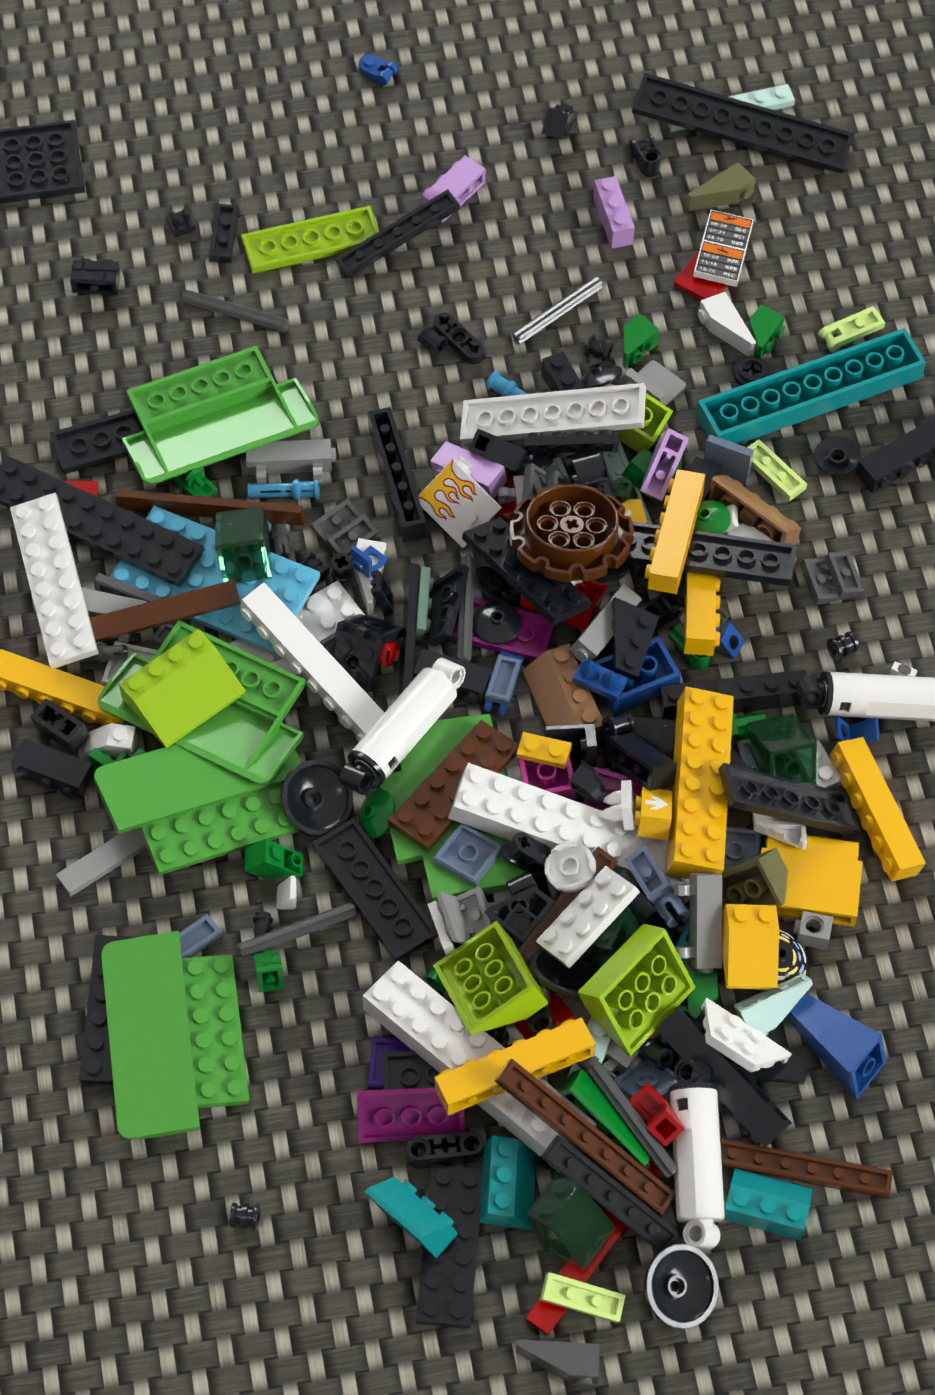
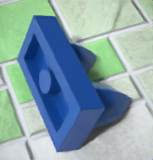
[572,658,628,702]

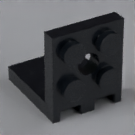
[331,614,405,692]

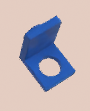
[351,545,388,579]
[716,622,745,659]
[834,716,880,744]

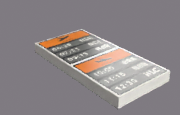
[693,210,754,287]

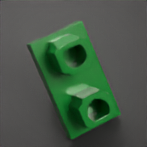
[172,468,218,497]

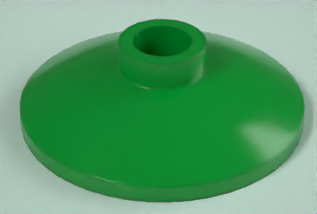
[694,500,731,534]
[358,789,395,839]

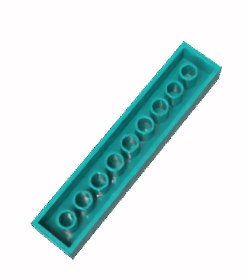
[696,328,926,444]

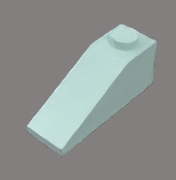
[733,973,813,1036]

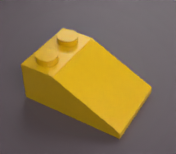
[722,904,779,990]

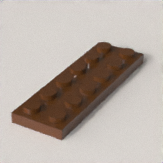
[388,720,519,852]

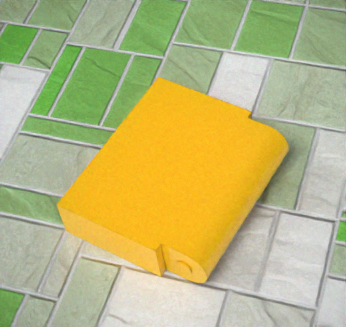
[760,835,863,927]

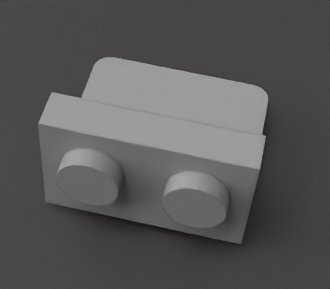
[623,360,686,406]
[436,887,494,944]

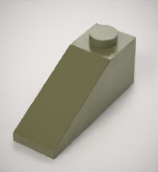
[686,162,755,211]

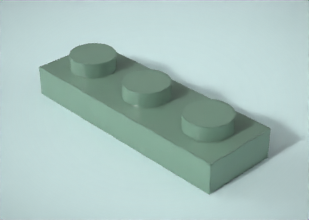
[415,566,433,641]

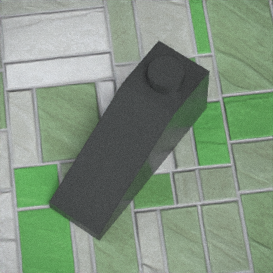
[516,1339,600,1388]

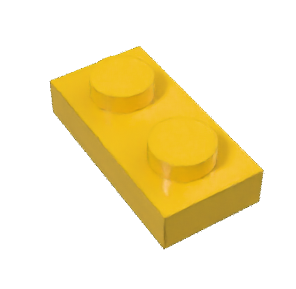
[517,732,572,769]

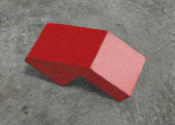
[629,1082,685,1147]

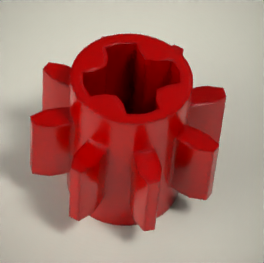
[379,640,400,667]

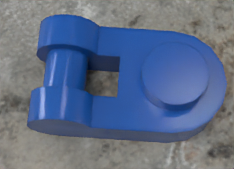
[359,55,399,85]

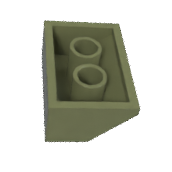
[722,848,788,910]

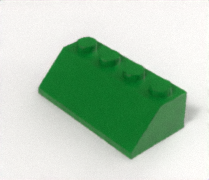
[557,1069,650,1166]

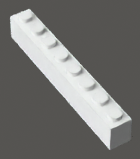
[240,582,384,742]

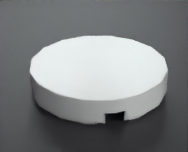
[545,841,596,893]

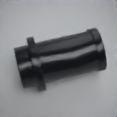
[253,911,273,938]

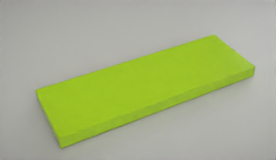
[241,206,379,274]

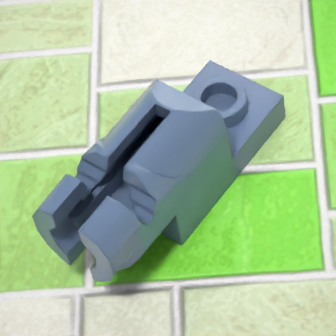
[624,845,691,928]

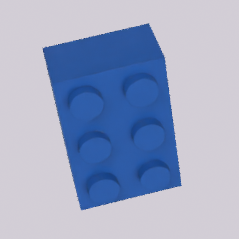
[594,636,681,715]

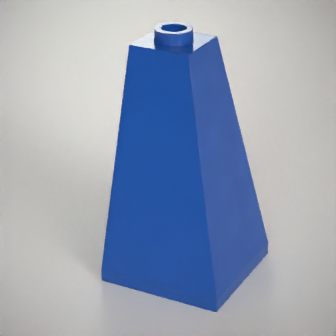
[789,993,886,1100]

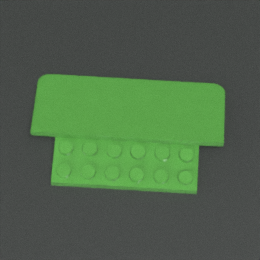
[122,345,319,484]
[98,620,306,784]
[94,744,302,876]
[101,931,249,1140]

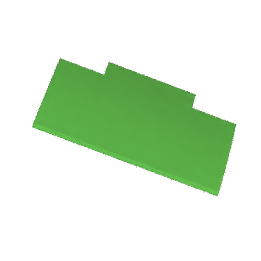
[380,714,525,902]

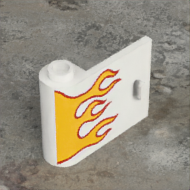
[418,457,502,548]

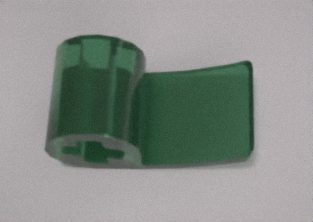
[603,478,638,503]

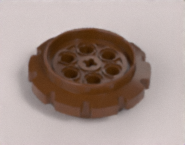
[509,484,634,582]

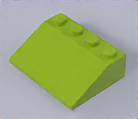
[119,629,246,748]
[433,920,549,1035]
[577,924,696,1057]

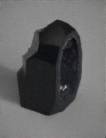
[568,762,607,806]

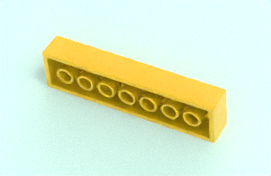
[666,686,734,879]

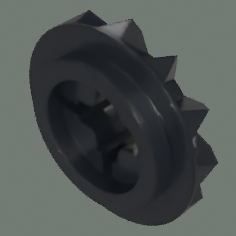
[733,356,771,385]

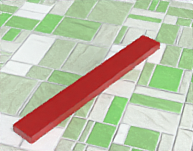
[525,1158,664,1336]

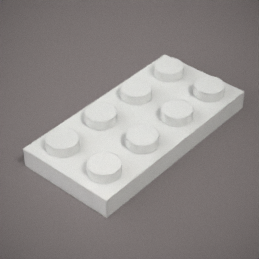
[536,866,640,968]

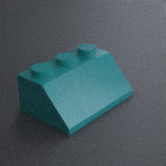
[479,1136,536,1230]
[723,1168,813,1240]
[365,1177,458,1258]

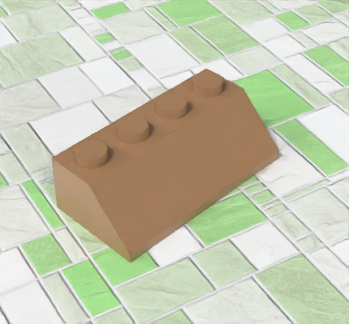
[708,475,801,545]
[522,644,602,741]

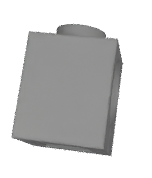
[793,911,833,950]

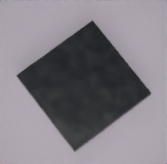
[0,120,85,204]

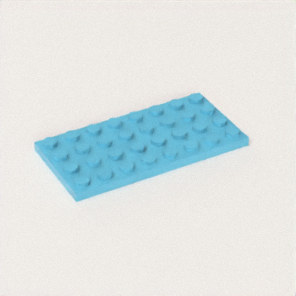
[110,506,321,654]

